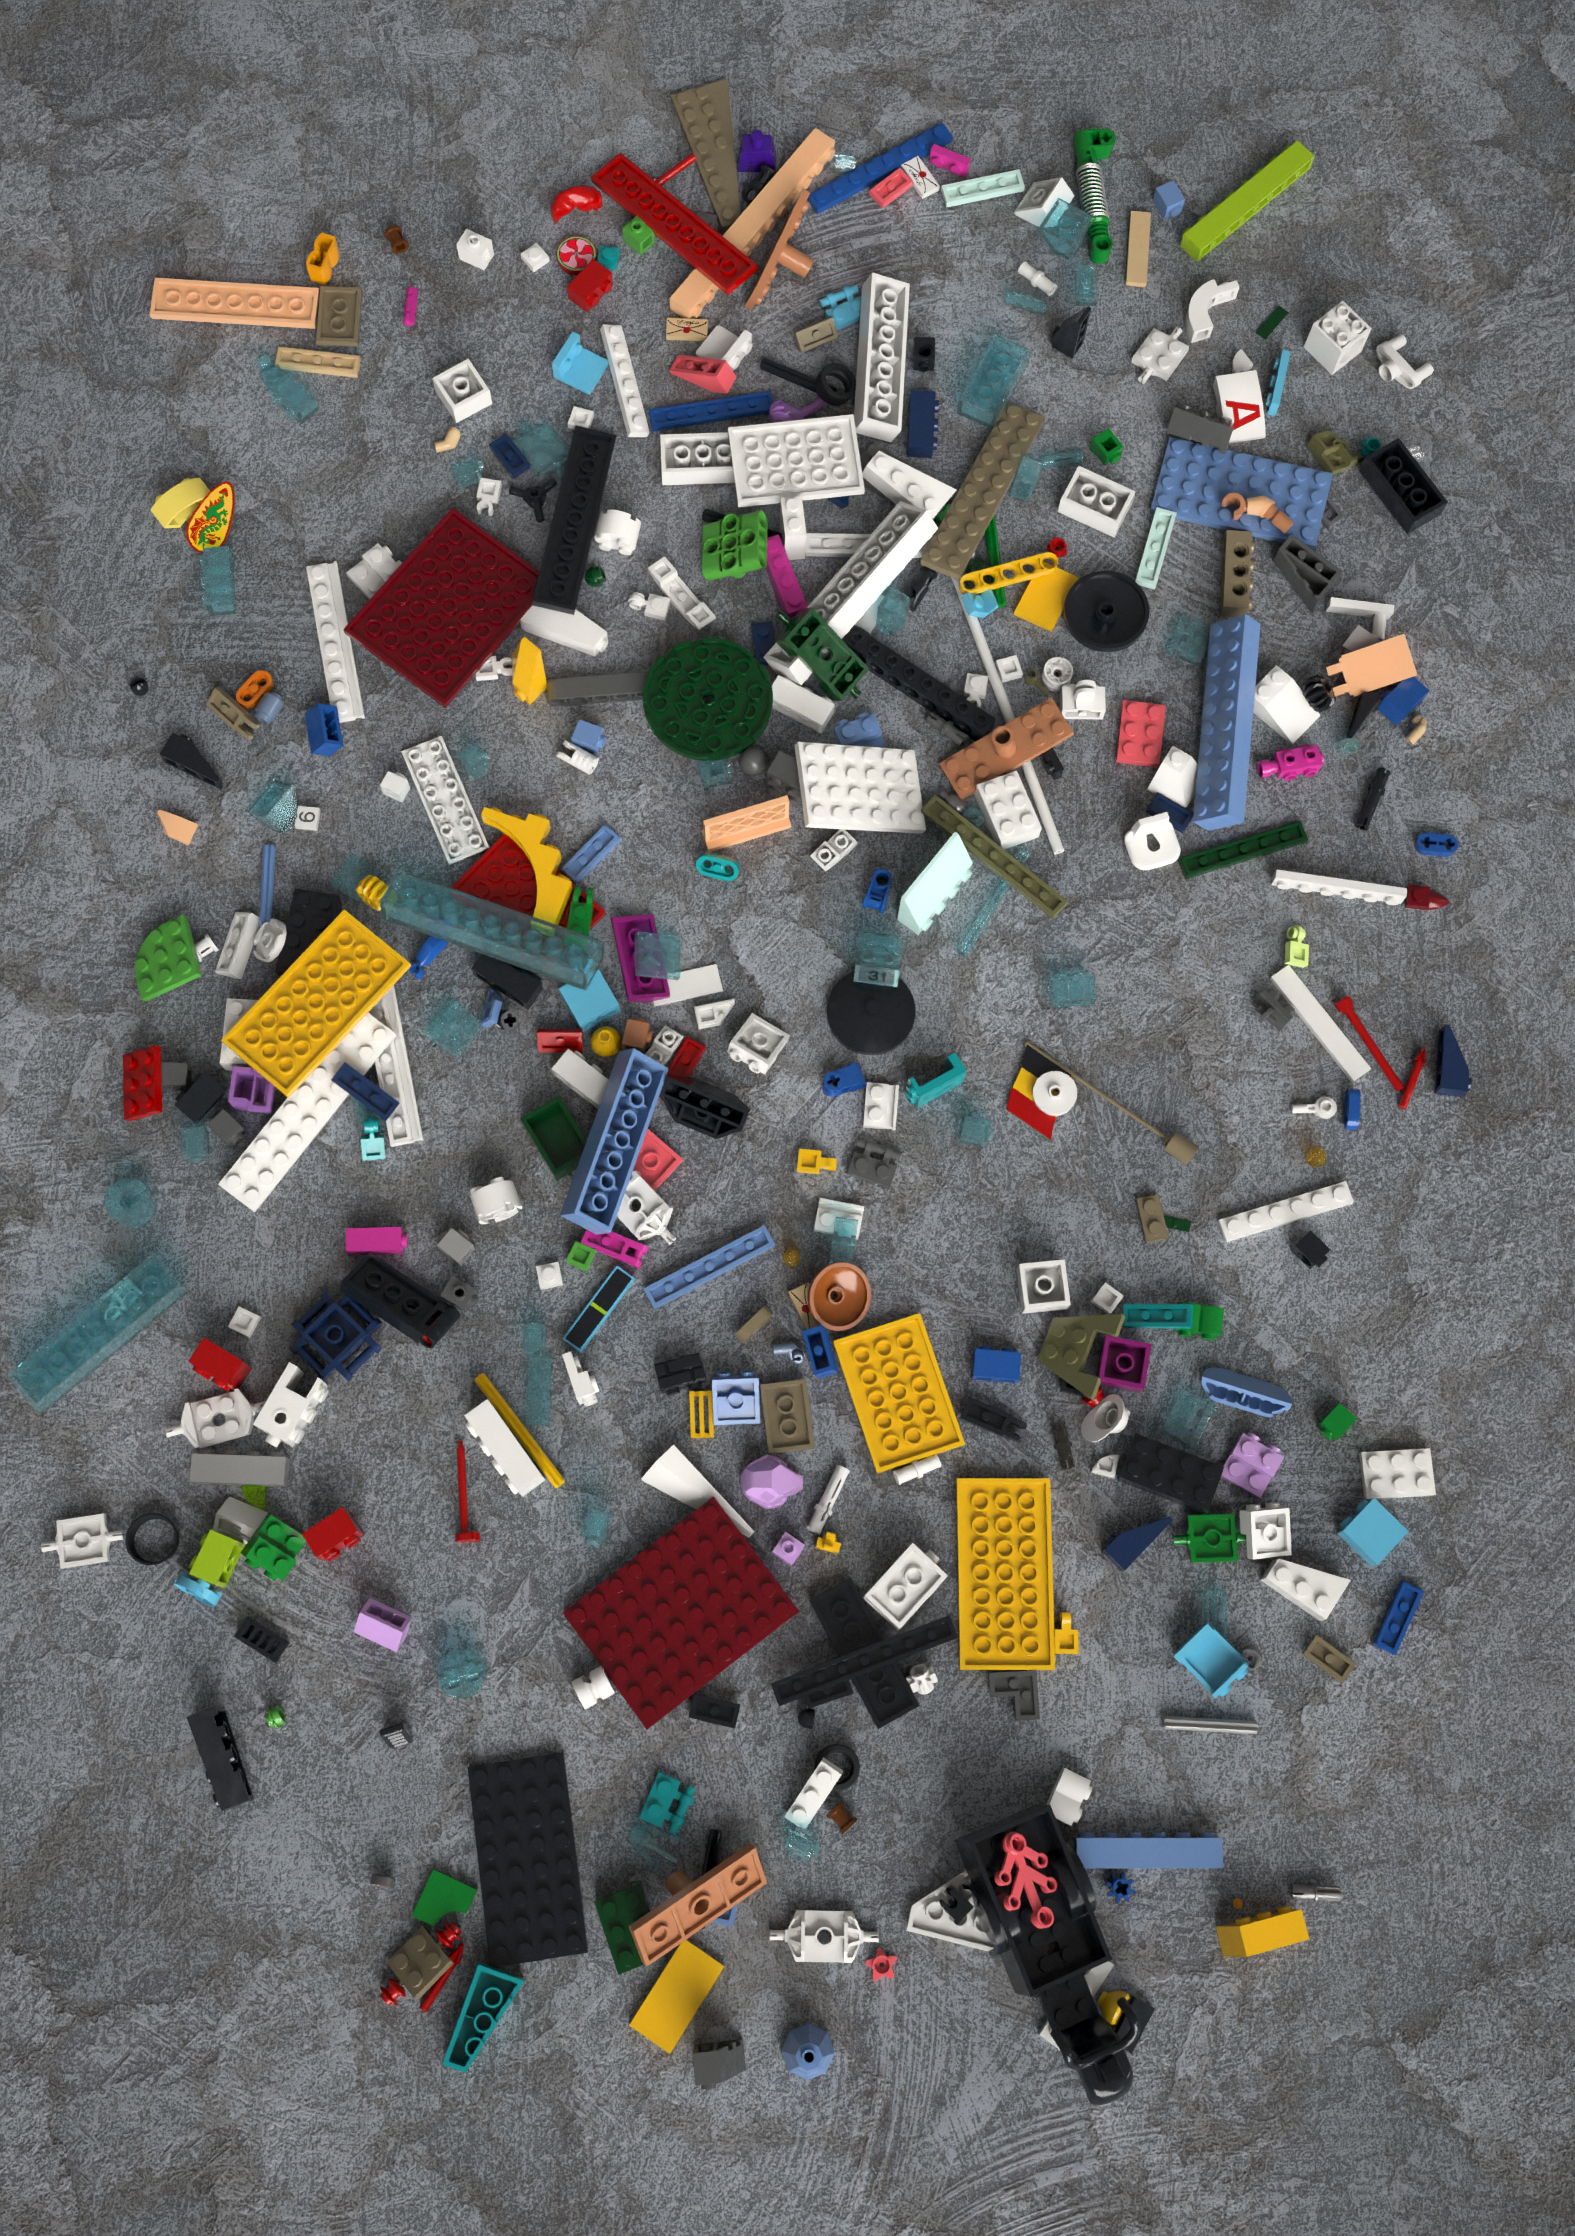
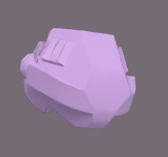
[740,1454,803,1509]

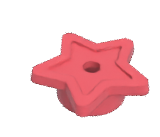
[865,1948,897,1981]

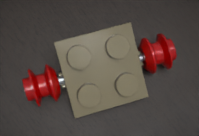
[380,1921,462,2006]

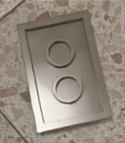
[316,286,363,347]
[760,1379,815,1455]

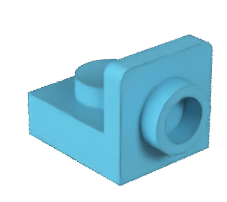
[961,589,998,618]

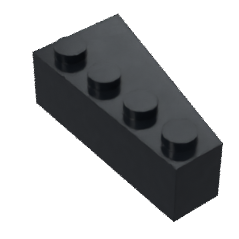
[186,1706,254,1811]

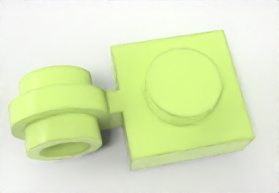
[1285,925,1309,968]

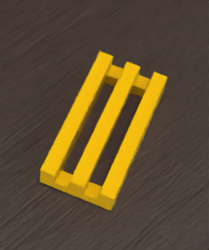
[689,1390,714,1439]

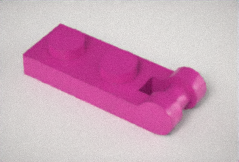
[581,1229,648,1269]

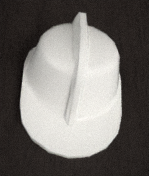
[1081,1394,1131,1442]

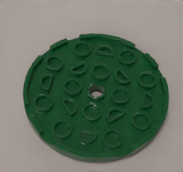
[643,637,773,761]

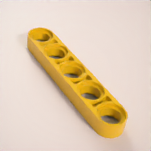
[959,552,1058,595]

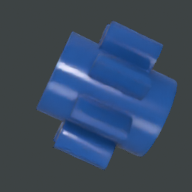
[1105,1872,1136,1903]

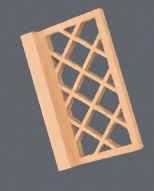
[702,795,791,852]

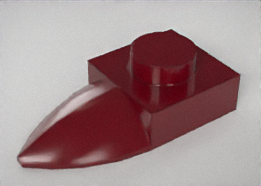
[1405,884,1449,910]

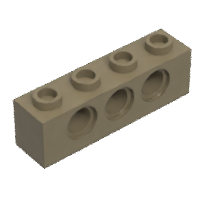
[1219,530,1255,617]

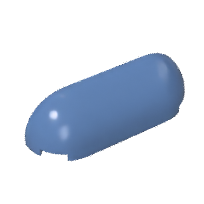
[1202,1367,1292,1417]

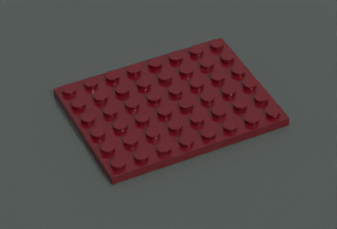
[343,508,539,708]
[563,1497,800,1730]

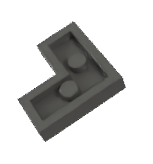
[988,1670,1040,1721]

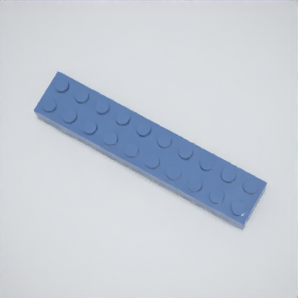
[1193,614,1261,831]

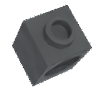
[161,1062,193,1091]
[207,1109,247,1148]

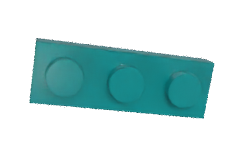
[1122,1304,1193,1329]

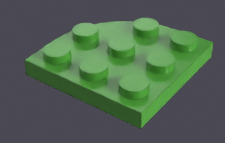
[135,915,202,1002]

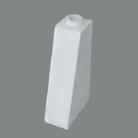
[520,605,608,657]

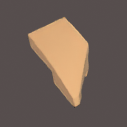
[157,810,198,845]

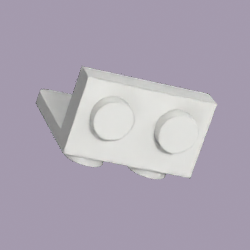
[696,326,753,371]

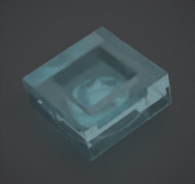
[834,155,856,172]

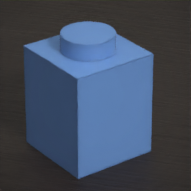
[1152,180,1185,219]
[571,719,606,755]

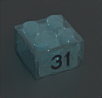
[853,931,904,987]

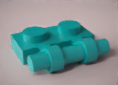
[639,1772,696,1835]

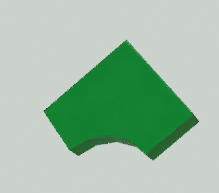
[412,1869,478,1926]

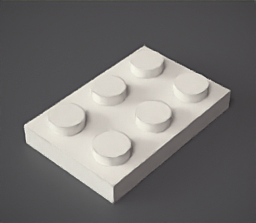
[1359,1448,1436,1500]

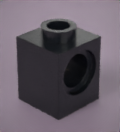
[913,337,935,372]
[1290,1231,1330,1269]

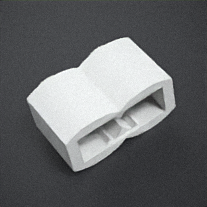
[1046,1767,1093,1826]

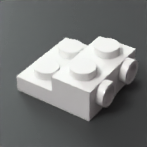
[346,543,402,600]
[727,1013,790,1074]
[562,1352,600,1407]
[1240,1502,1292,1559]

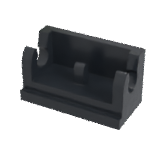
[939,1884,974,1925]

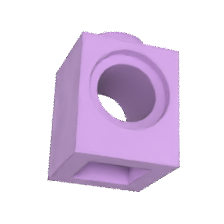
[772,1532,805,1567]

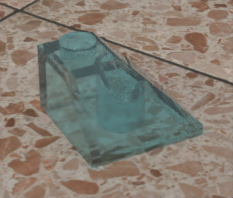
[1038,198,1094,261]
[248,779,297,834]

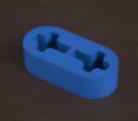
[1414,833,1458,857]
[1344,1088,1361,1130]

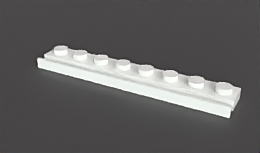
[306,561,365,723]
[368,985,424,1147]

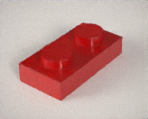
[537,1029,583,1053]

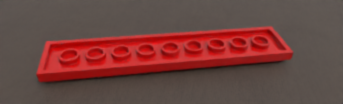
[591,153,758,295]

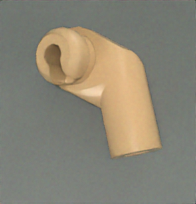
[1405,714,1427,745]

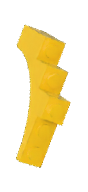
[481,807,573,936]

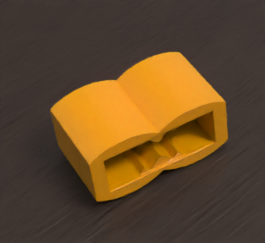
[306,233,340,285]

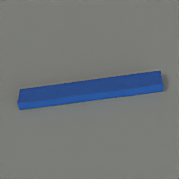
[649,391,773,432]

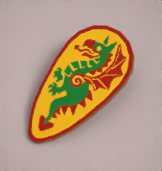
[186,481,235,555]

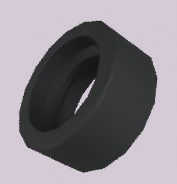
[815,363,856,406]
[814,1744,860,1791]

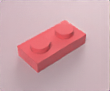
[869,168,913,209]

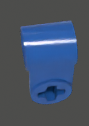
[862,869,892,914]
[822,1063,867,1097]

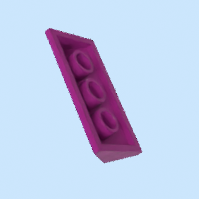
[611,914,670,1003]

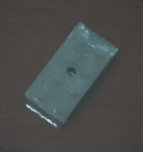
[957,334,1031,429]

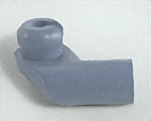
[772,1342,805,1364]

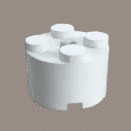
[594,510,641,555]
[470,1177,523,1224]

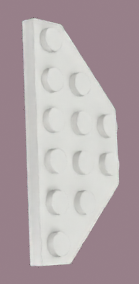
[906,1870,1055,1955]

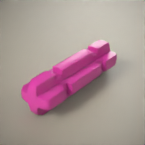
[403,286,418,327]

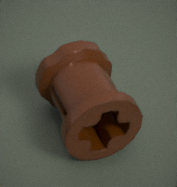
[384,225,409,254]
[826,1801,858,1834]

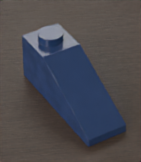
[1435,1024,1472,1097]
[1101,1517,1173,1572]

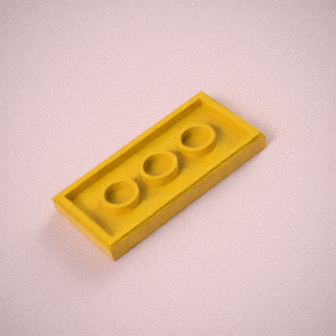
[629,1939,725,2054]

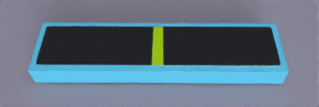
[562,1266,635,1353]

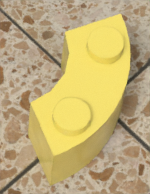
[151,478,210,528]

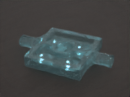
[513,421,570,479]

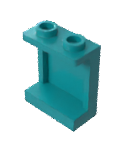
[905,1052,967,1108]

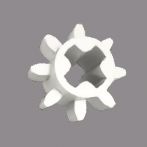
[906,1664,938,1695]

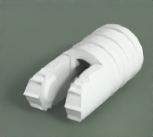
[556,739,599,775]

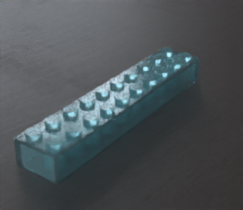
[380,870,604,990]

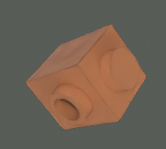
[622,1018,653,1054]

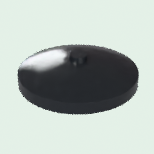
[1064,571,1150,652]
[827,968,916,1055]

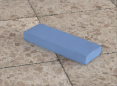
[560,824,621,886]

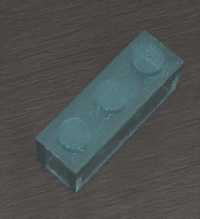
[200,546,236,616]

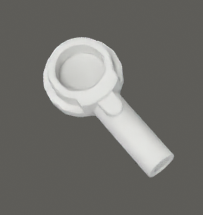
[1291,1097,1337,1119]

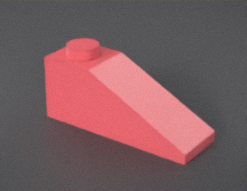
[669,355,737,394]

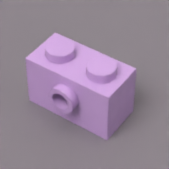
[354,1598,413,1652]

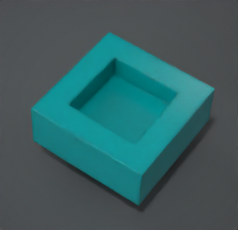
[597,246,620,270]

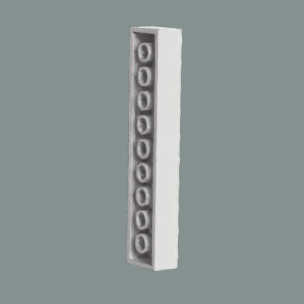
[764,501,938,685]

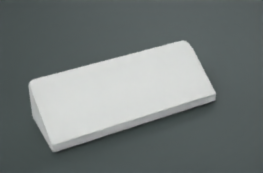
[215,912,260,979]

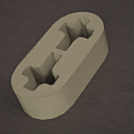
[735,1305,774,1344]

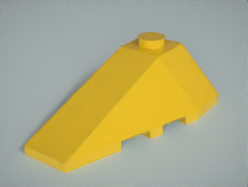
[511,637,547,705]

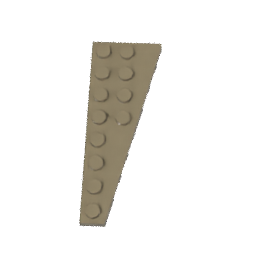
[671,79,741,232]

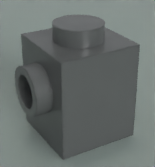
[440,1276,479,1313]

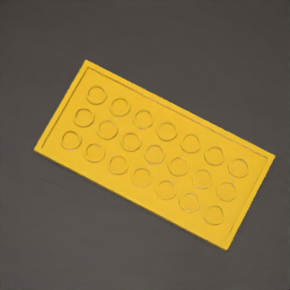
[221,910,411,1098]
[956,1478,1055,1670]

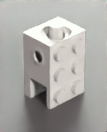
[253,1362,328,1448]
[863,1543,948,1631]

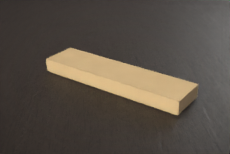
[1125,211,1151,287]
[275,346,361,378]

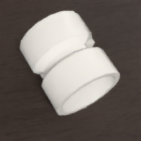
[571,1666,615,1709]

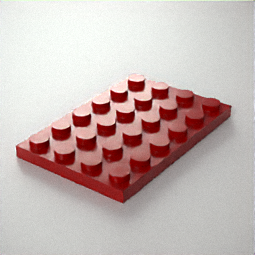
[449,834,606,976]

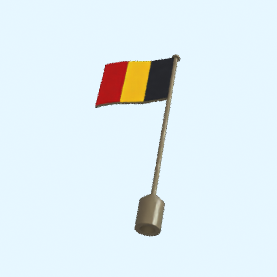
[1007,1039,1199,1166]

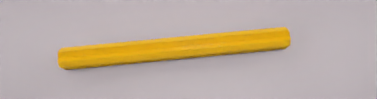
[474,1373,565,1488]

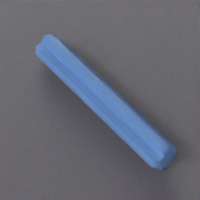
[259,844,276,927]

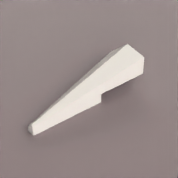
[641,1445,755,1538]

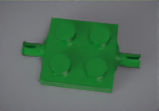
[1172,1514,1247,1563]

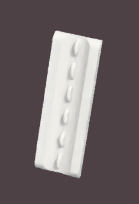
[401,736,489,865]

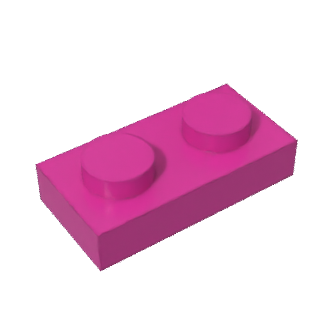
[929,144,971,178]

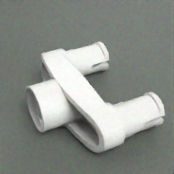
[1376,334,1434,389]

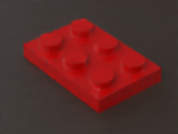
[123,1045,162,1121]

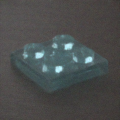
[635,931,680,980]

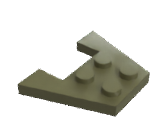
[1037,1314,1125,1401]

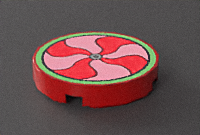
[556,236,597,275]

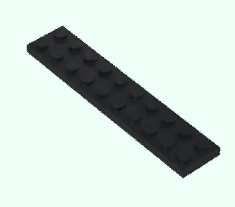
[532,425,617,615]

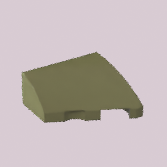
[1307,430,1365,475]

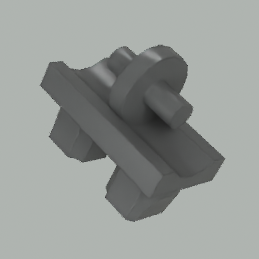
[1252,988,1295,1031]

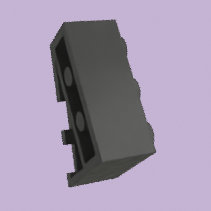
[1274,535,1343,612]
[692,2039,746,2090]

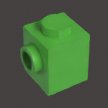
[622,216,655,255]

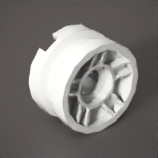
[1042,657,1073,692]

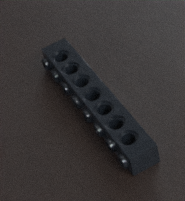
[843,625,996,741]

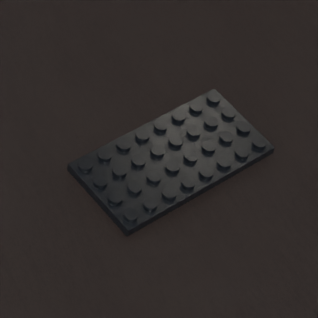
[468,1752,588,1968]

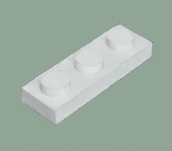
[784,1757,843,1831]

